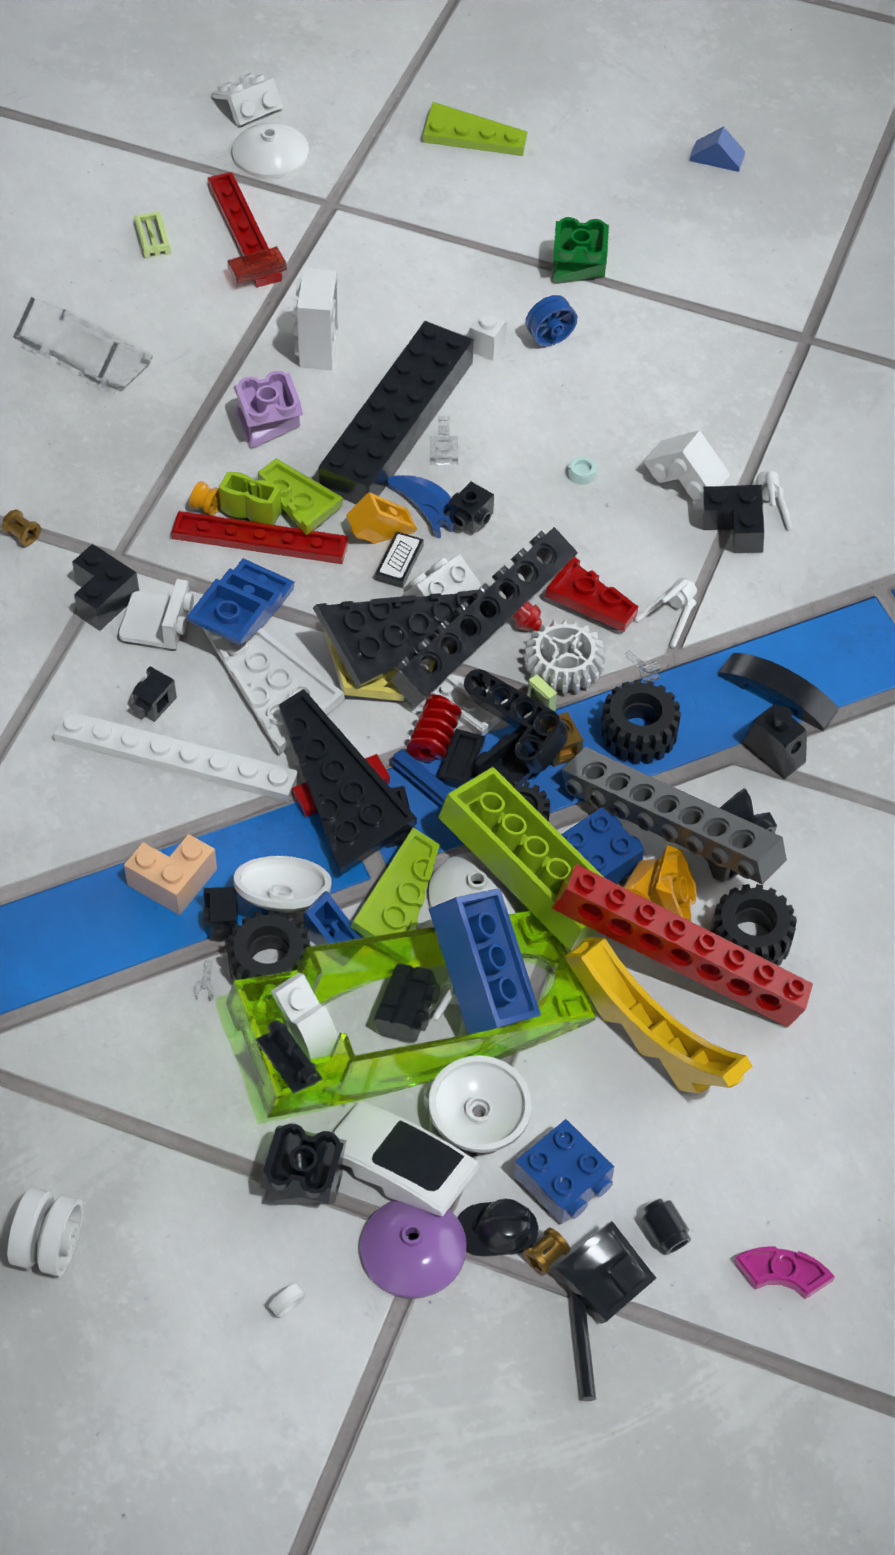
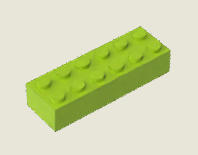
[438,767,603,951]

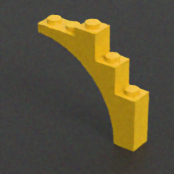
[564,937,753,1093]

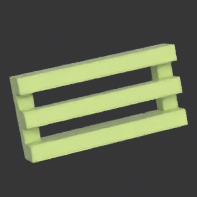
[134,212,171,258]

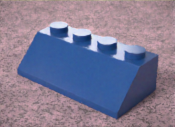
[428,888,541,1037]

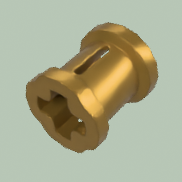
[1,509,41,546]
[523,1227,570,1276]

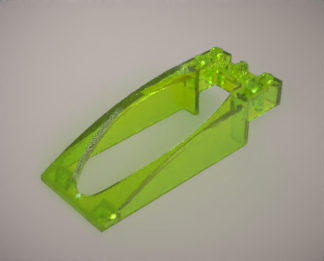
[226,911,597,1118]

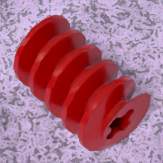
[406,694,462,762]

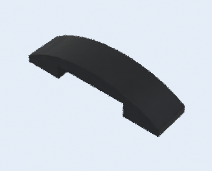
[718,653,839,732]

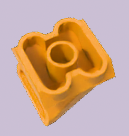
[624,845,697,921]

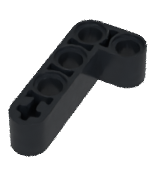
[463,669,569,773]

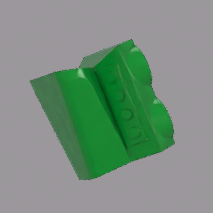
[551,217,609,283]

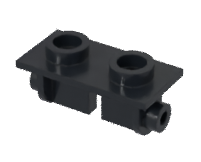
[255,1020,323,1094]

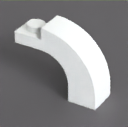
[270,973,339,1066]

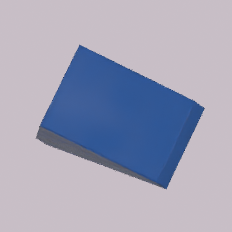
[689,126,745,172]
[303,891,364,962]

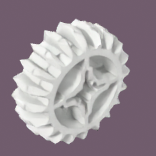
[524,619,606,696]

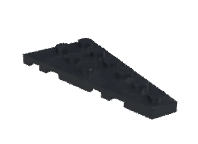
[313,590,487,688]
[279,689,417,875]

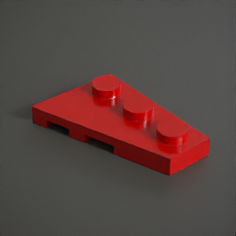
[545,556,639,632]

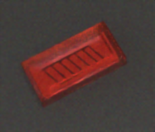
[227,246,287,284]

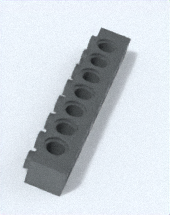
[561,747,787,885]

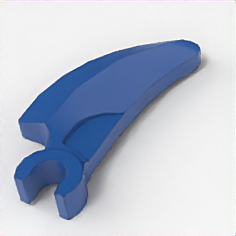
[387,475,454,539]

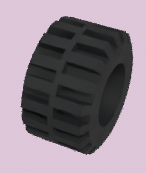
[601,680,681,764]
[711,884,797,966]
[227,910,311,1002]

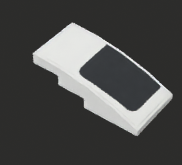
[333,1101,480,1217]

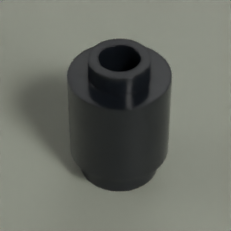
[642,1198,691,1254]

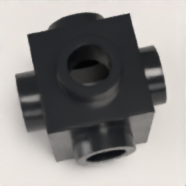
[449,481,494,534]

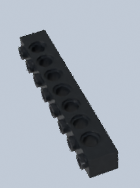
[390,527,578,707]

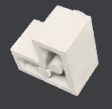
[644,430,730,501]

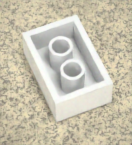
[292,268,339,370]

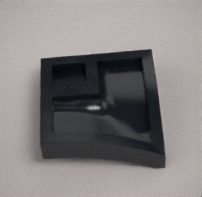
[551,1221,656,1324]

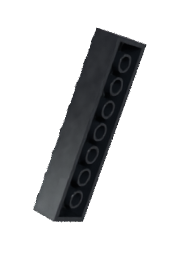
[318,321,474,504]

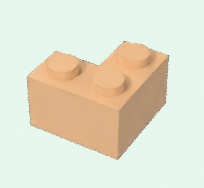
[124,834,217,915]

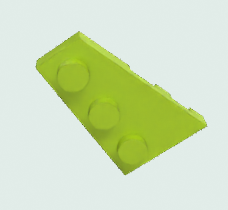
[257,458,343,535]

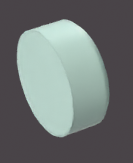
[568,457,597,485]

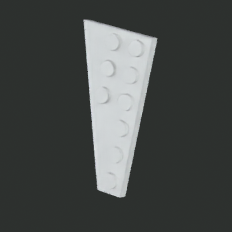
[203,628,345,754]

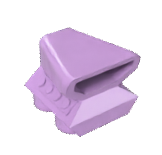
[234,371,303,448]

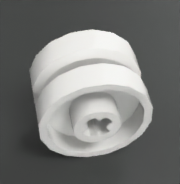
[7,1187,84,1277]

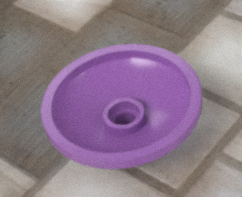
[360,1200,466,1299]

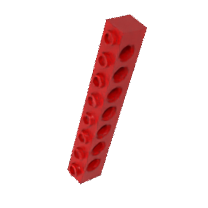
[552,864,813,1027]

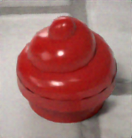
[512,601,542,631]

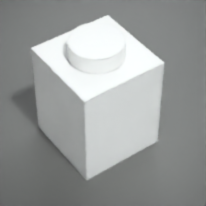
[470,311,507,361]

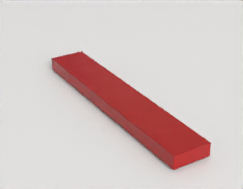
[207,172,282,288]
[171,511,348,564]

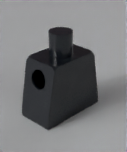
[742,704,807,780]

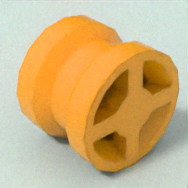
[189,481,221,516]

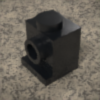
[130,666,177,722]
[203,887,238,940]

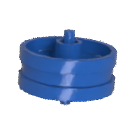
[525,295,578,346]

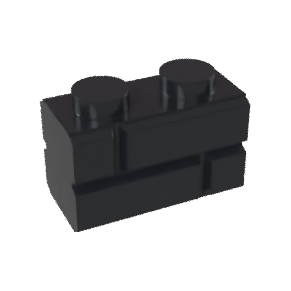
[373,963,440,1043]

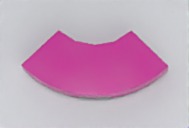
[734,1246,835,1300]

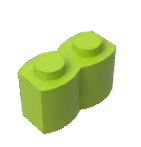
[219,472,282,525]

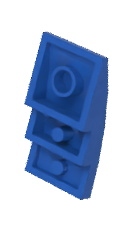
[186,558,295,645]

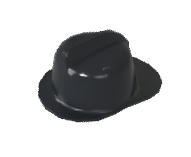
[458,1198,539,1257]

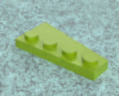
[423,101,528,156]
[350,827,440,962]

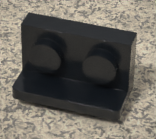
[473,729,536,786]

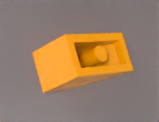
[346,492,417,544]

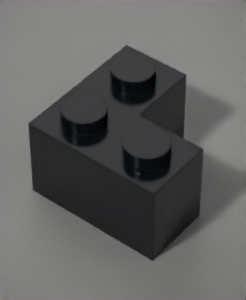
[703,485,765,553]
[72,544,139,631]

